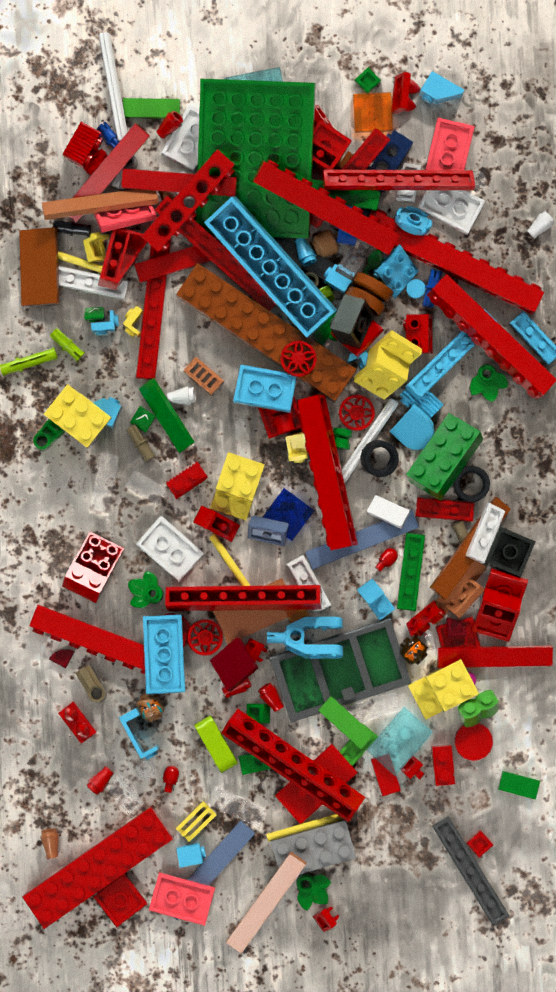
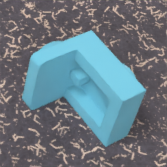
[91,310,119,336]

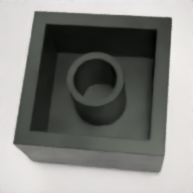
[330,294,375,349]
[485,527,536,577]

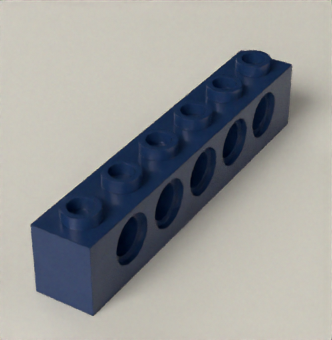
[333,130,413,232]

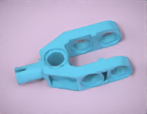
[267,617,343,659]

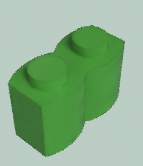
[458,690,499,727]

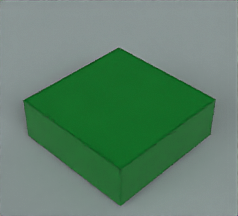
[354,67,381,94]

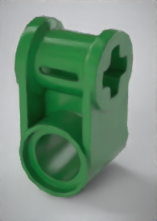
[33,419,65,452]

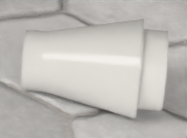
[527,211,555,239]
[167,386,196,405]

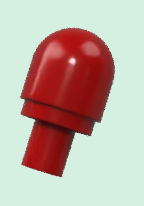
[375,548,398,572]
[163,765,179,793]

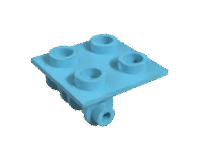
[373,244,419,298]

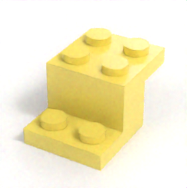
[354,330,422,400]
[44,384,111,448]
[210,452,265,521]
[408,659,479,720]

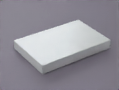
[161,104,199,173]
[418,190,485,235]
[136,516,204,582]

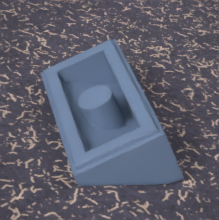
[247,516,288,546]

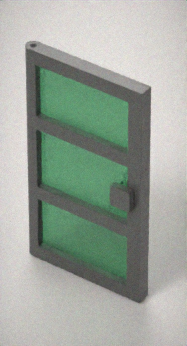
[270,617,411,723]

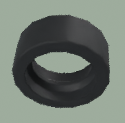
[360,440,399,477]
[453,466,490,503]

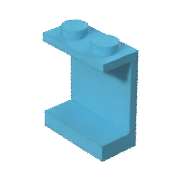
[119,708,160,760]

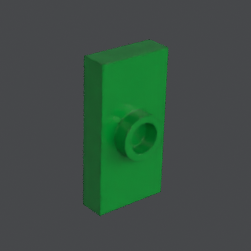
[238,754,271,775]

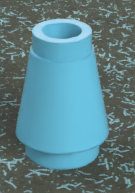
[295,238,317,267]

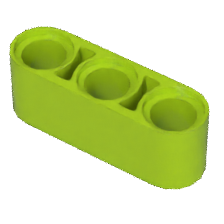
[194,715,238,773]

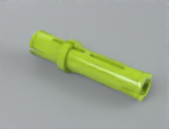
[0,347,58,376]

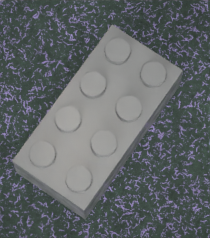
[271,819,356,874]

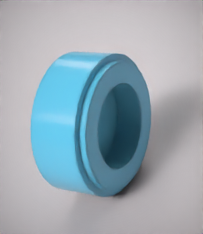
[406,279,426,299]

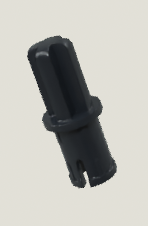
[53,221,91,237]

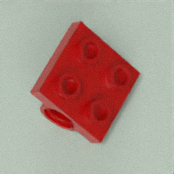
[258,396,302,439]

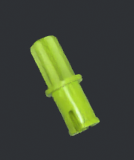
[50,328,85,361]

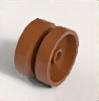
[345,272,393,317]

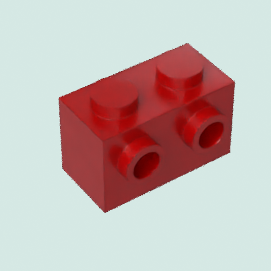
[403,314,433,354]

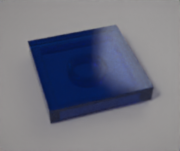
[263,488,315,541]

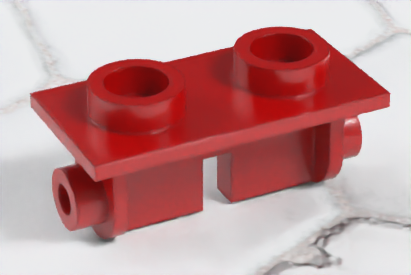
[406,600,445,636]

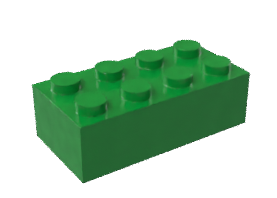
[406,413,483,501]

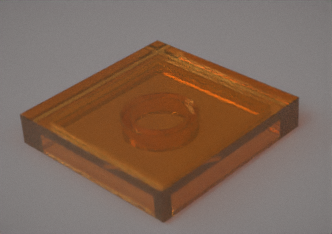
[353,92,393,133]

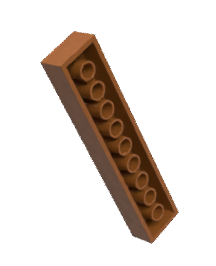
[176,263,357,403]

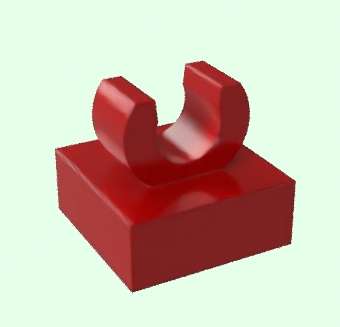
[246,638,267,662]
[400,755,425,779]
[312,907,339,932]

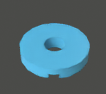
[395,206,432,236]

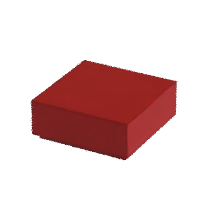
[466,830,493,858]

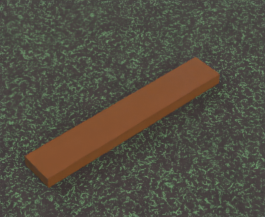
[429,497,511,600]

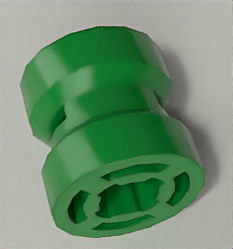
[333,428,352,450]

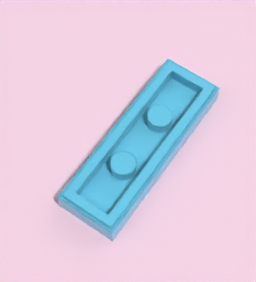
[509,311,556,366]

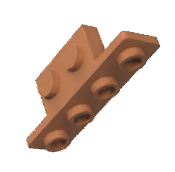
[435,560,487,625]

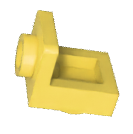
[83,232,109,263]
[123,306,143,337]
[285,432,309,463]

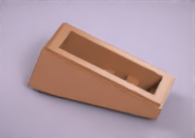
[183,357,224,396]

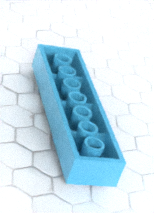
[204,196,337,338]

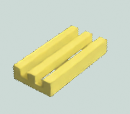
[176,801,217,842]

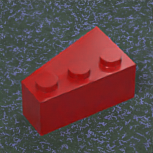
[98,228,149,290]

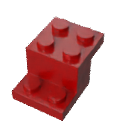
[312,120,352,181]
[472,568,528,642]

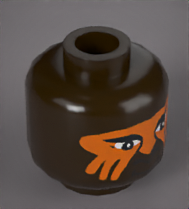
[399,636,428,665]

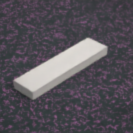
[58,266,129,300]

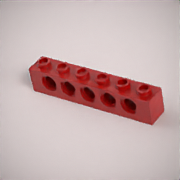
[141,149,235,252]

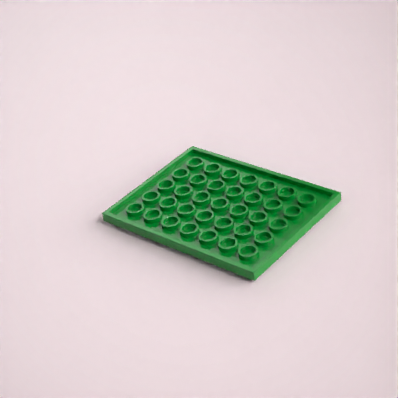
[196,78,316,239]

